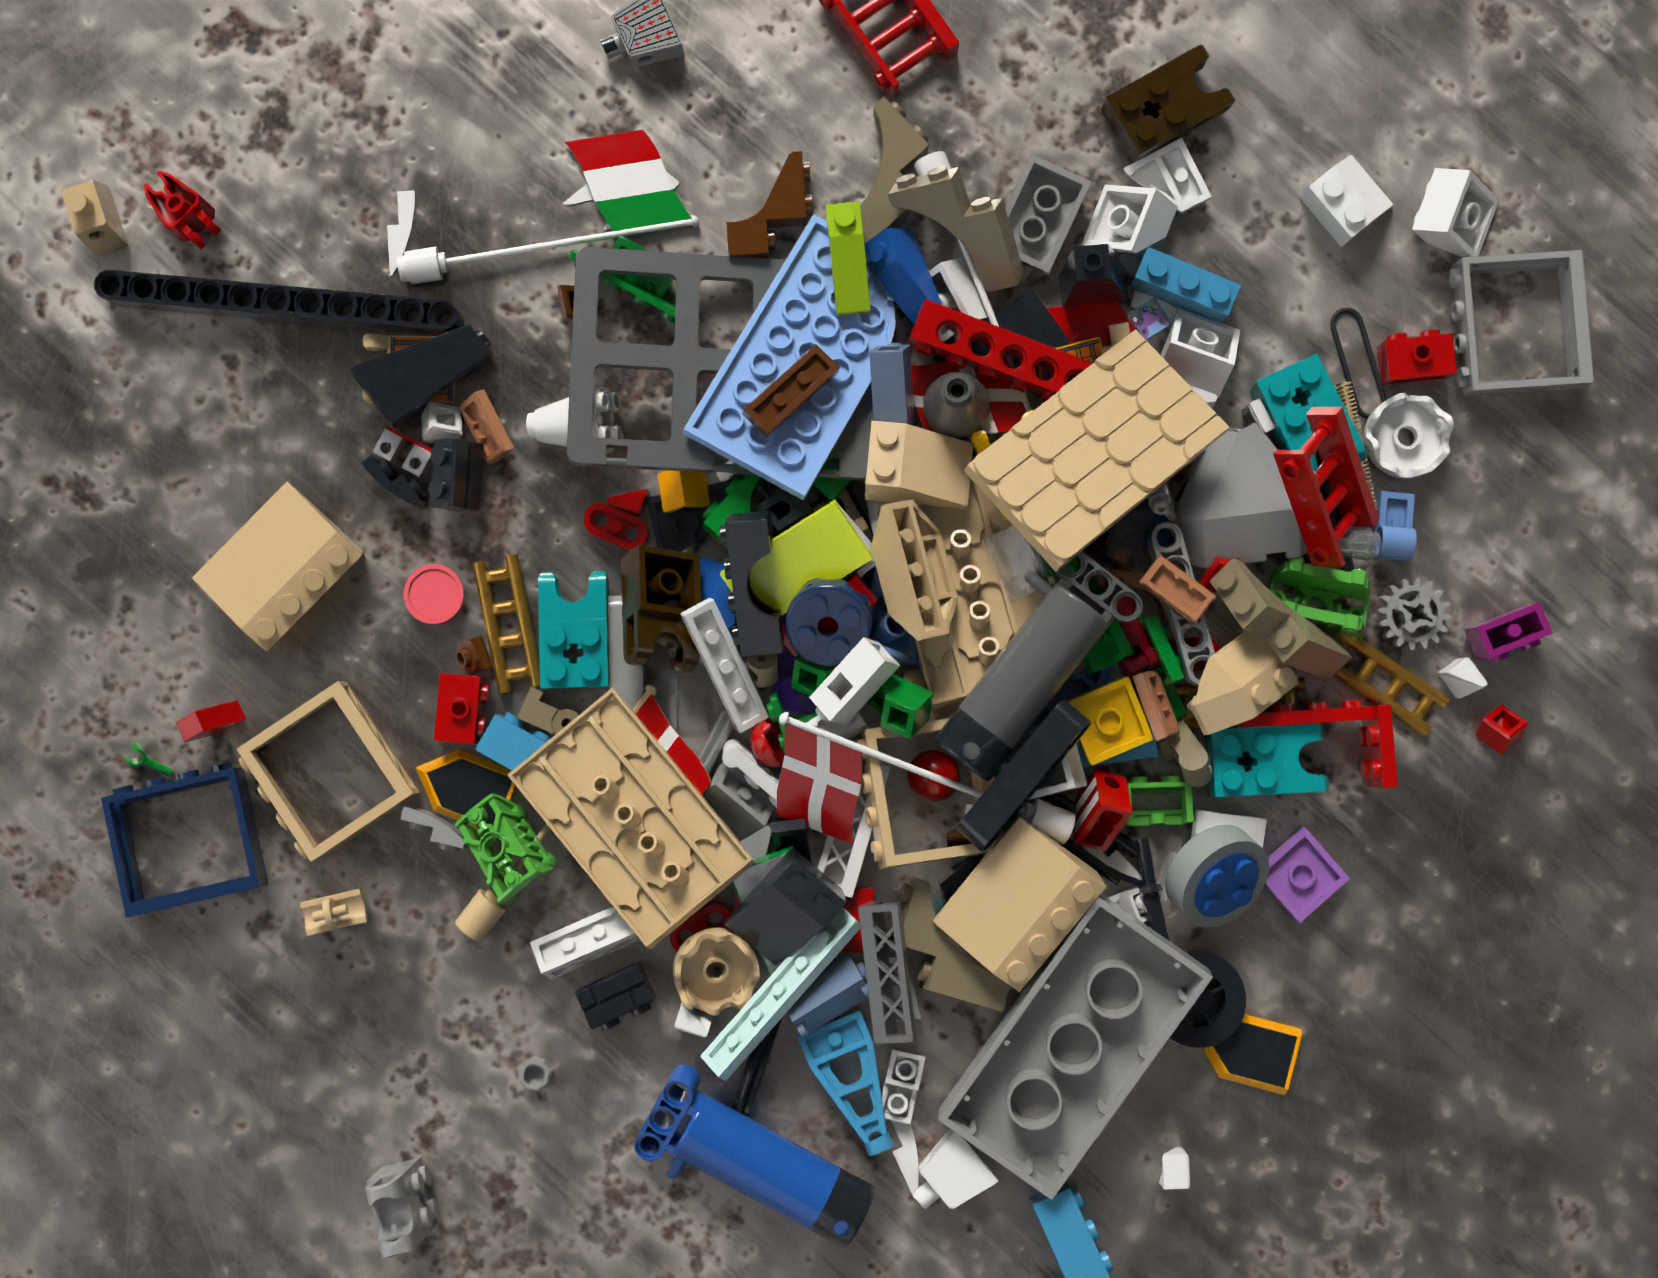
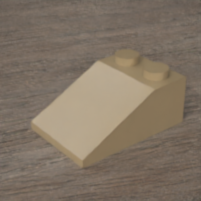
[865,421,973,509]

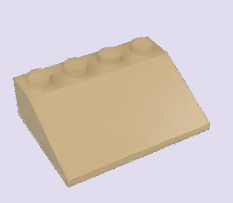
[192,481,363,652]
[933,814,1107,992]

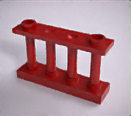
[819,0,960,97]
[1273,407,1380,568]

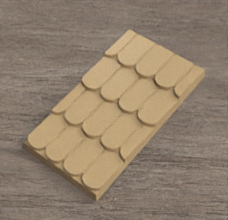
[964,329,1229,572]
[878,479,1043,709]
[508,688,756,949]

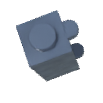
[869,343,915,426]
[787,954,869,1038]

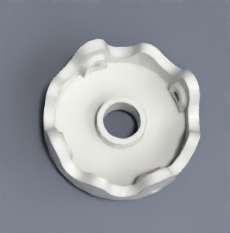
[1364,393,1454,479]

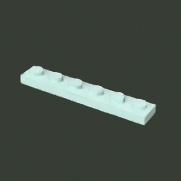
[700,907,861,1081]

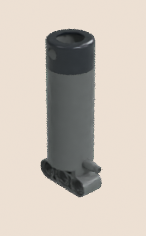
[934,551,1143,781]

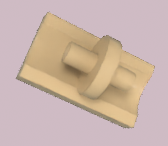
[300,888,369,936]

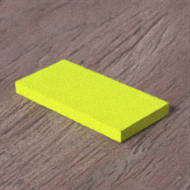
[720,500,873,615]

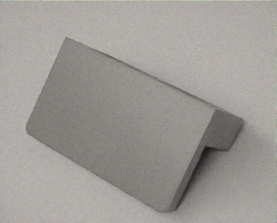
[702,763,775,840]

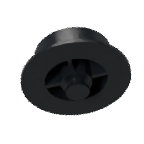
[1170,951,1246,1048]

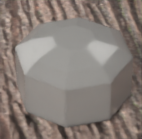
[518,1056,553,1092]

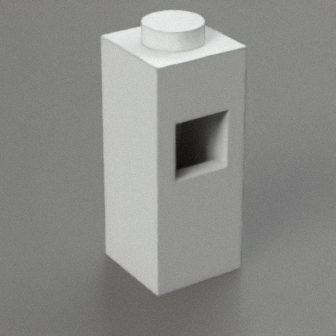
[809,637,900,725]

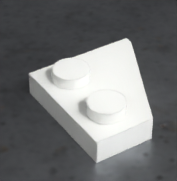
[1124,138,1212,214]

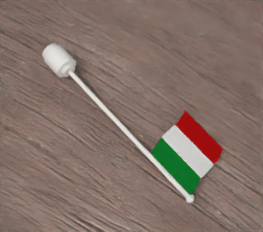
[397,129,699,285]

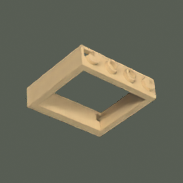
[237,681,420,862]
[856,718,1004,869]

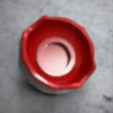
[750,717,785,769]
[907,749,961,802]

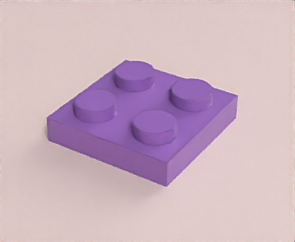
[1265,827,1350,923]

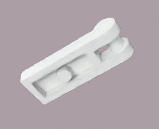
[722,739,780,808]

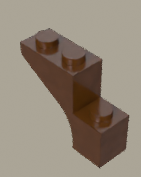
[726,151,813,259]

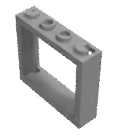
[1449,250,1594,396]

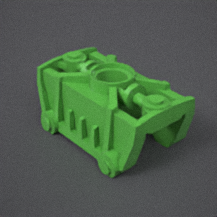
[1269,557,1371,640]
[454,793,557,905]

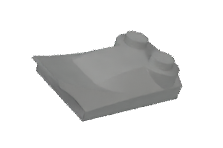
[1005,154,1091,286]

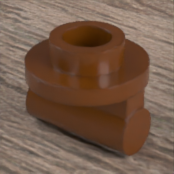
[455,635,493,674]

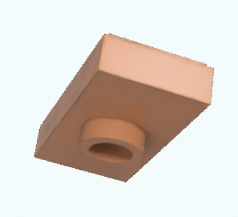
[458,389,514,465]
[1138,555,1216,624]
[1132,669,1180,741]

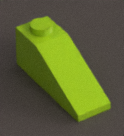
[826,201,871,316]

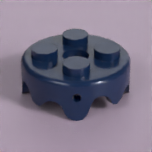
[785,578,872,666]

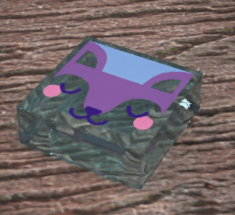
[1126,297,1172,341]

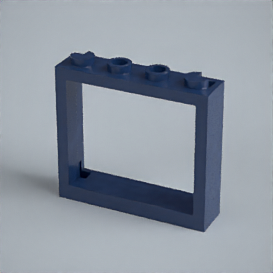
[101,762,269,918]

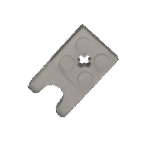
[365,1157,440,1259]

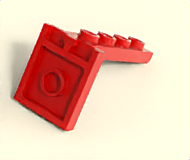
[1233,700,1398,788]

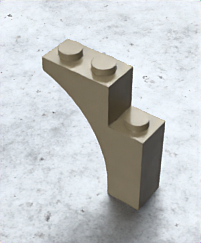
[860,96,929,244]
[888,166,1024,292]
[1210,558,1352,680]
[888,878,1010,1012]

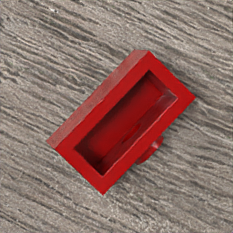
[1376,329,1457,386]
[433,673,490,744]

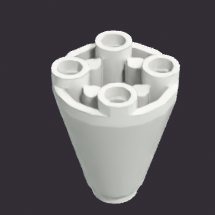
[526,386,624,454]

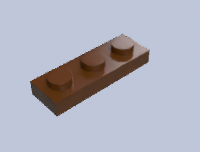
[742,344,840,438]

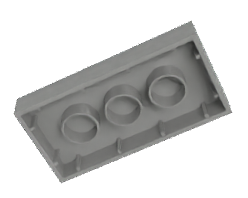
[938,894,1213,1200]

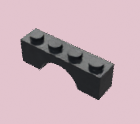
[720,511,785,656]

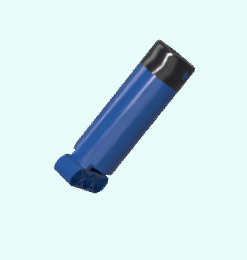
[634,1065,875,1248]

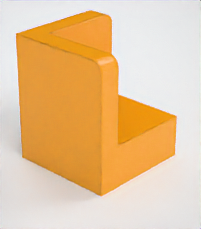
[657,470,710,512]

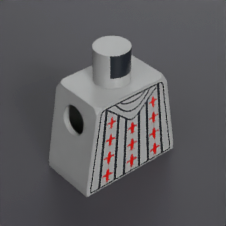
[600,0,684,67]

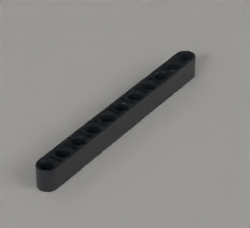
[94,270,464,336]

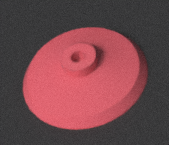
[403,564,464,624]

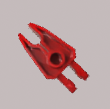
[144,171,222,250]

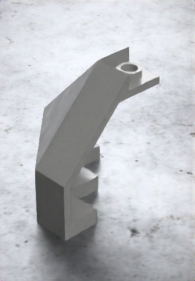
[1174,422,1307,568]

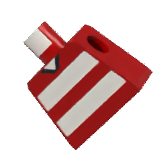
[1074,765,1132,851]

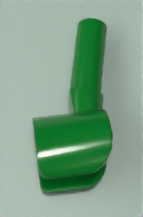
[125,742,173,777]

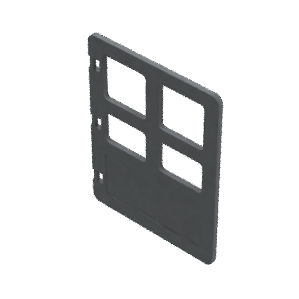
[567,247,874,481]

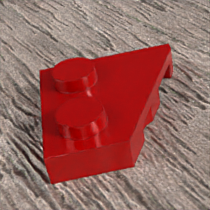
[1047,301,1135,346]

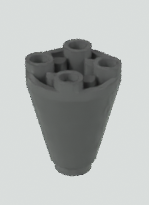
[923,372,990,440]

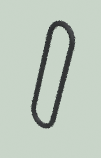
[1330,307,1387,419]

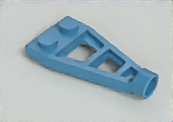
[797,1010,894,1156]

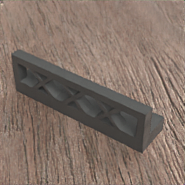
[858,901,917,1044]

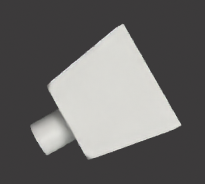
[913,1128,998,1209]

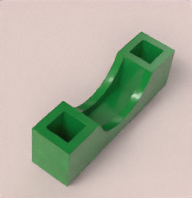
[791,655,934,739]

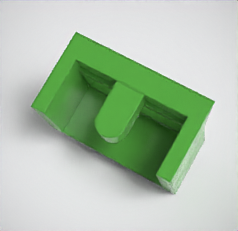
[1123,776,1194,827]

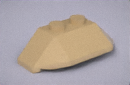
[871,499,958,641]
[1190,631,1299,735]

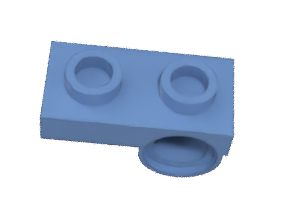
[1373,491,1417,562]

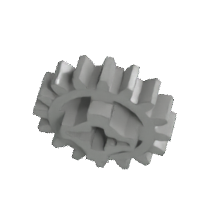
[1374,578,1452,651]

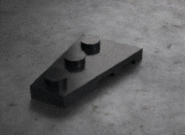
[646,478,752,552]

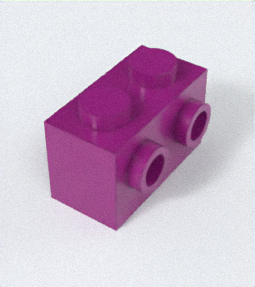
[1464,602,1553,664]

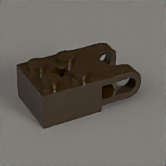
[1101,45,1236,163]
[621,545,702,673]

